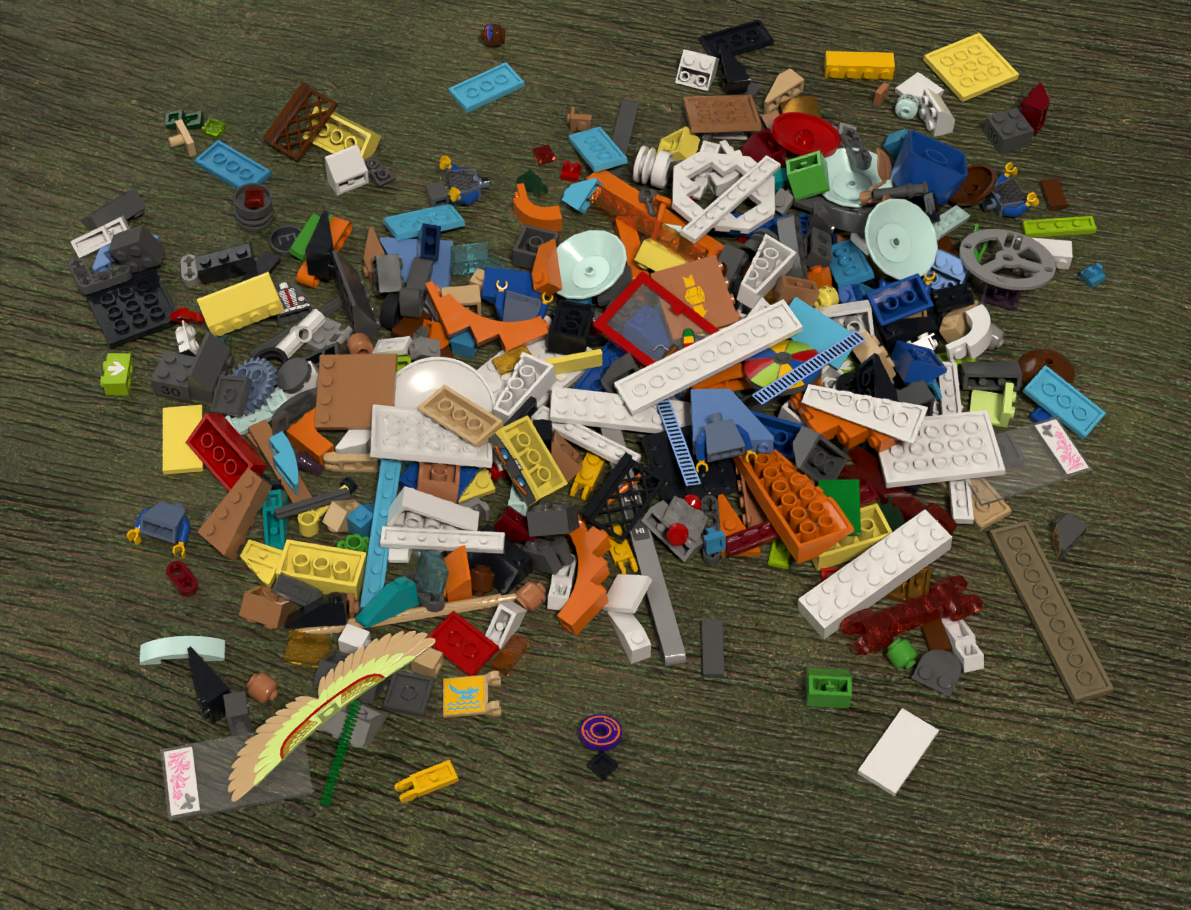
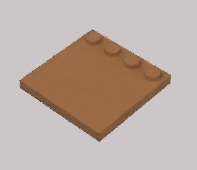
[683,95,761,133]
[314,354,398,430]

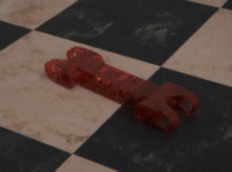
[837,446,957,534]
[839,575,983,655]

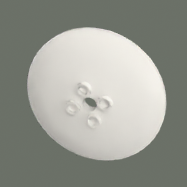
[395,357,496,464]

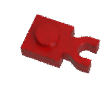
[170,308,206,325]

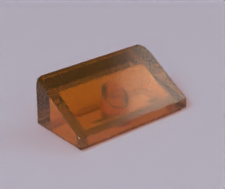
[490,635,530,677]

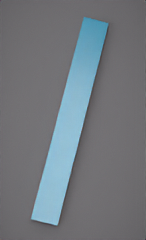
[359,458,402,610]

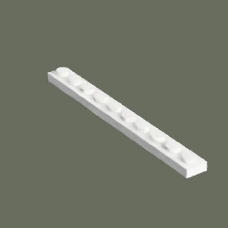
[937,362,974,524]

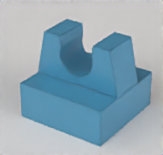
[1079,263,1106,288]
[703,527,726,555]

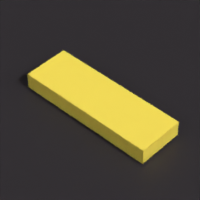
[545,349,602,375]

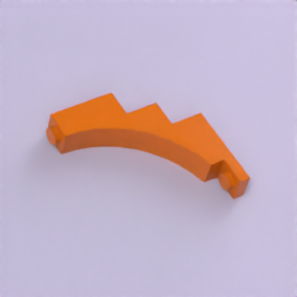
[425,281,550,355]

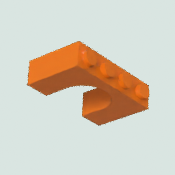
[286,407,335,468]

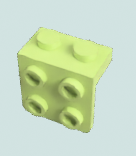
[969,382,1016,428]

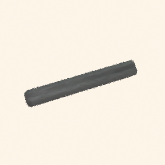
[274,488,350,520]

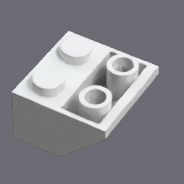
[675,49,719,91]
[919,88,955,137]
[324,144,369,196]

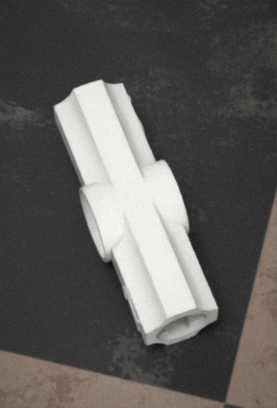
[275,309,326,359]

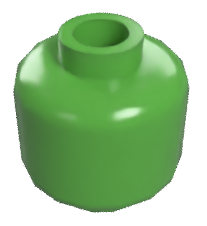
[886,638,918,670]

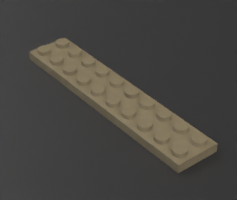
[989,521,1114,704]

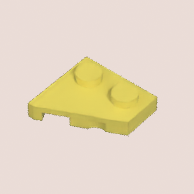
[240,540,283,588]

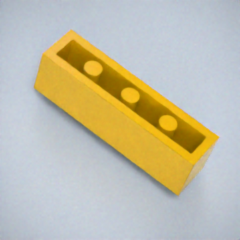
[824,51,895,80]

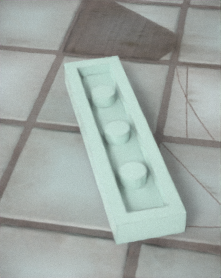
[932,205,970,240]

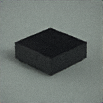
[587,751,618,781]

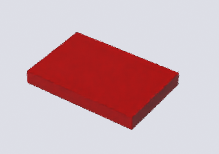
[426,611,500,676]

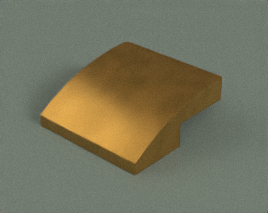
[780,96,822,119]
[883,566,932,604]

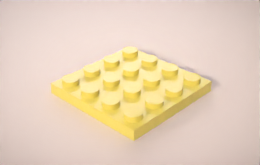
[923,33,1019,102]

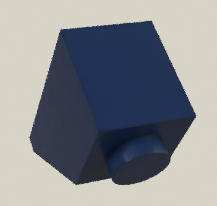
[417,223,441,261]

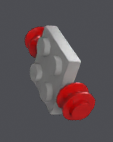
[662,494,708,546]

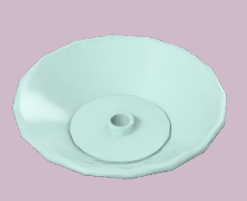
[822,147,893,208]
[865,198,938,280]
[556,230,627,299]

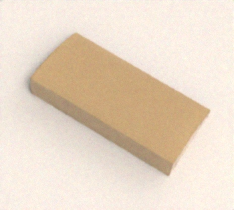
[417,384,503,447]

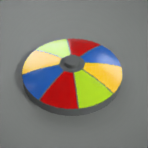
[744,340,823,396]

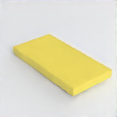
[163,405,204,475]

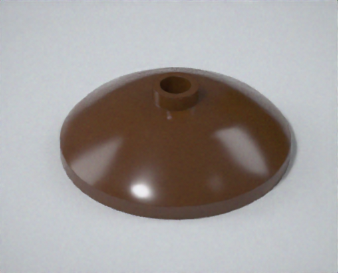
[949,164,997,206]
[1019,349,1075,387]

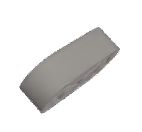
[181,254,199,287]

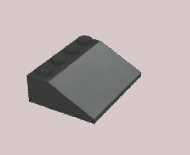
[332,250,381,339]

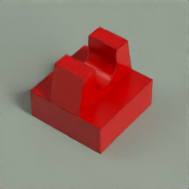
[561,160,582,183]

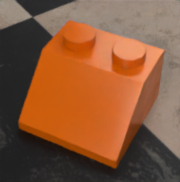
[438,545,472,602]

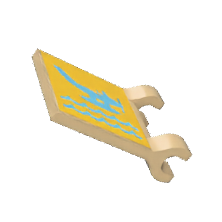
[443,671,502,718]

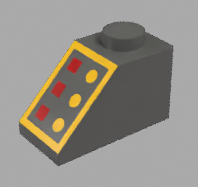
[1053,512,1088,561]

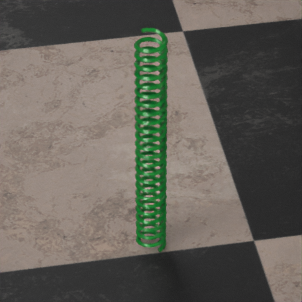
[319,700,362,808]

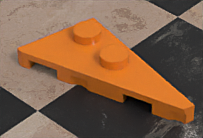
[717,494,760,556]

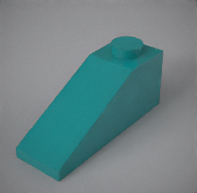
[262,490,289,550]
[355,576,419,628]

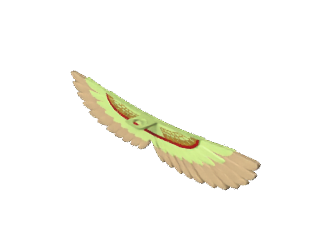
[228,631,436,803]

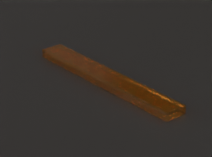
[589,185,709,262]

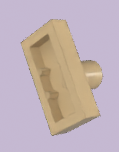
[168,119,196,156]

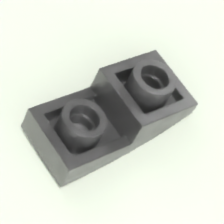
[364,155,395,187]

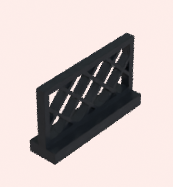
[581,452,666,544]

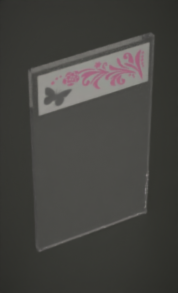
[964,416,1093,506]
[160,732,314,821]

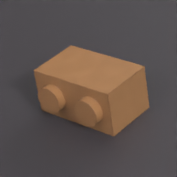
[773,275,820,307]

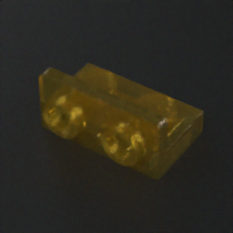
[284,630,332,667]

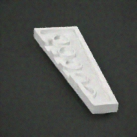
[801,384,928,445]

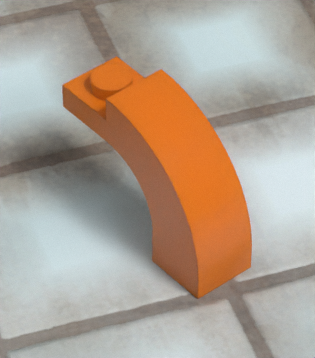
[513,183,562,232]

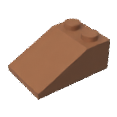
[417,462,460,504]

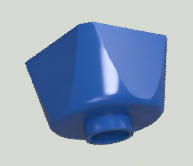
[891,130,968,206]

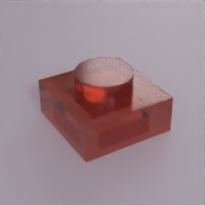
[532,144,555,166]
[245,188,264,207]

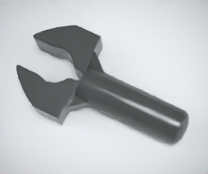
[639,188,657,218]

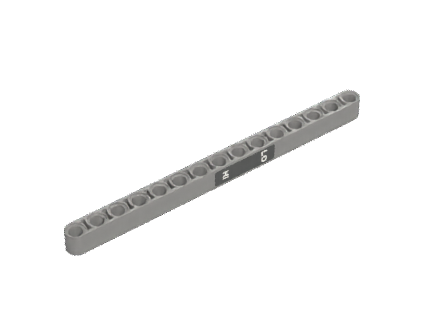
[597,427,686,667]

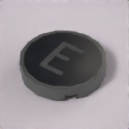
[269,225,302,257]

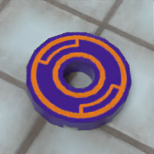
[579,714,622,751]

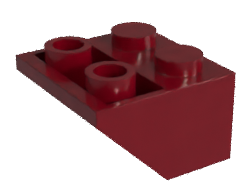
[1020,82,1050,136]
[739,128,786,168]

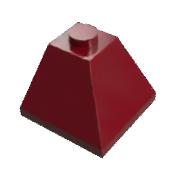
[493,505,538,541]

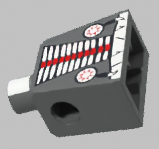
[276,282,312,327]

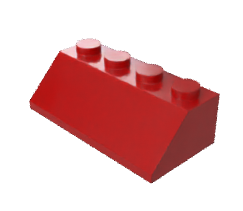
[185,413,268,492]

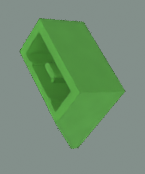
[786,150,830,201]
[806,667,852,709]

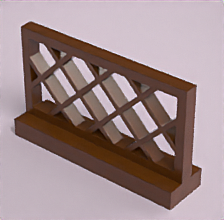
[263,82,338,162]

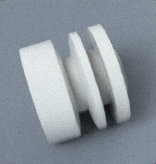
[633,146,673,189]

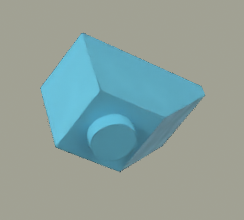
[562,178,603,214]

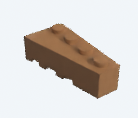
[197,468,272,561]

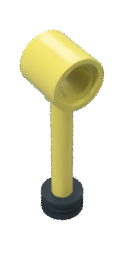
[298,477,357,537]

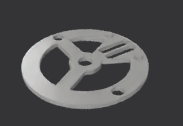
[959,229,1056,290]

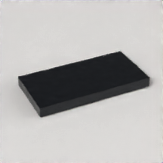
[699,19,774,58]

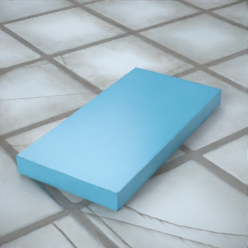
[448,62,525,113]
[568,126,628,172]
[384,203,465,241]
[789,296,853,370]
[1022,365,1106,440]

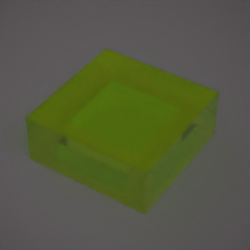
[201,117,226,138]

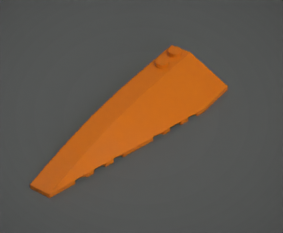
[732,449,854,564]

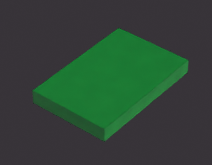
[818,479,861,536]

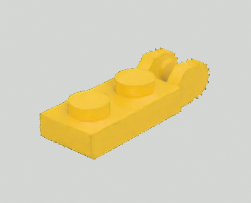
[570,451,606,500]
[608,525,638,574]
[394,760,458,803]

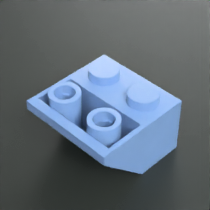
[923,249,971,289]

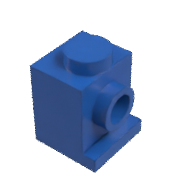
[838,284,864,304]

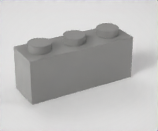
[641,500,704,562]

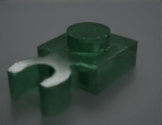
[517,170,548,198]
[877,495,906,531]

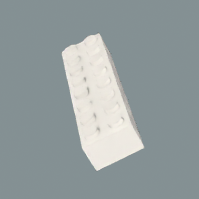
[798,510,952,639]

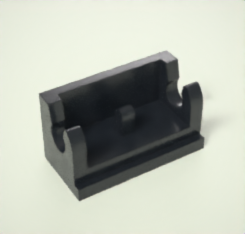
[933,282,975,313]

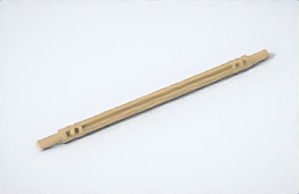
[295,593,517,638]

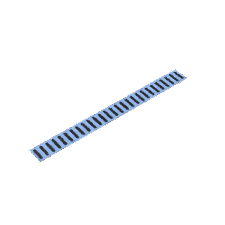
[752,331,866,404]
[657,398,701,486]

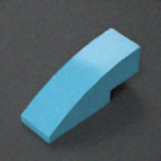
[269,431,299,495]

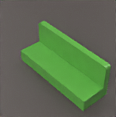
[288,213,334,262]

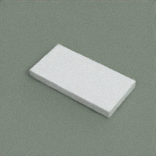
[857,708,939,797]

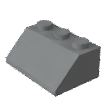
[316,696,387,748]

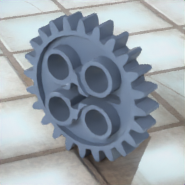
[227,357,278,416]

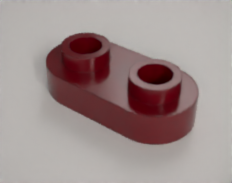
[166,561,198,596]

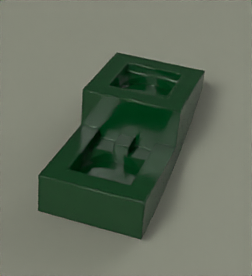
[165,110,204,130]

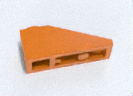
[532,239,562,296]

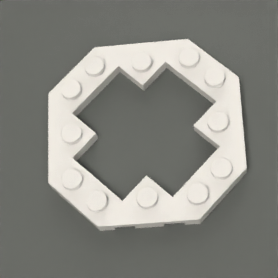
[672,151,775,234]

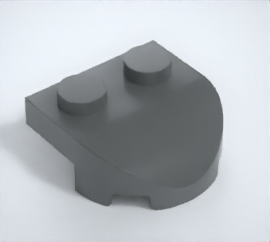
[911,650,961,698]

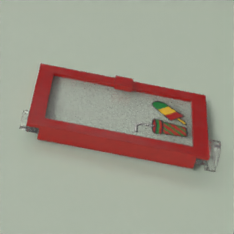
[592,271,720,396]

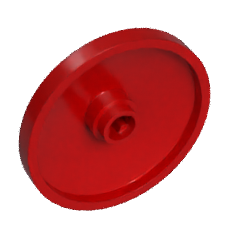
[771,112,841,158]

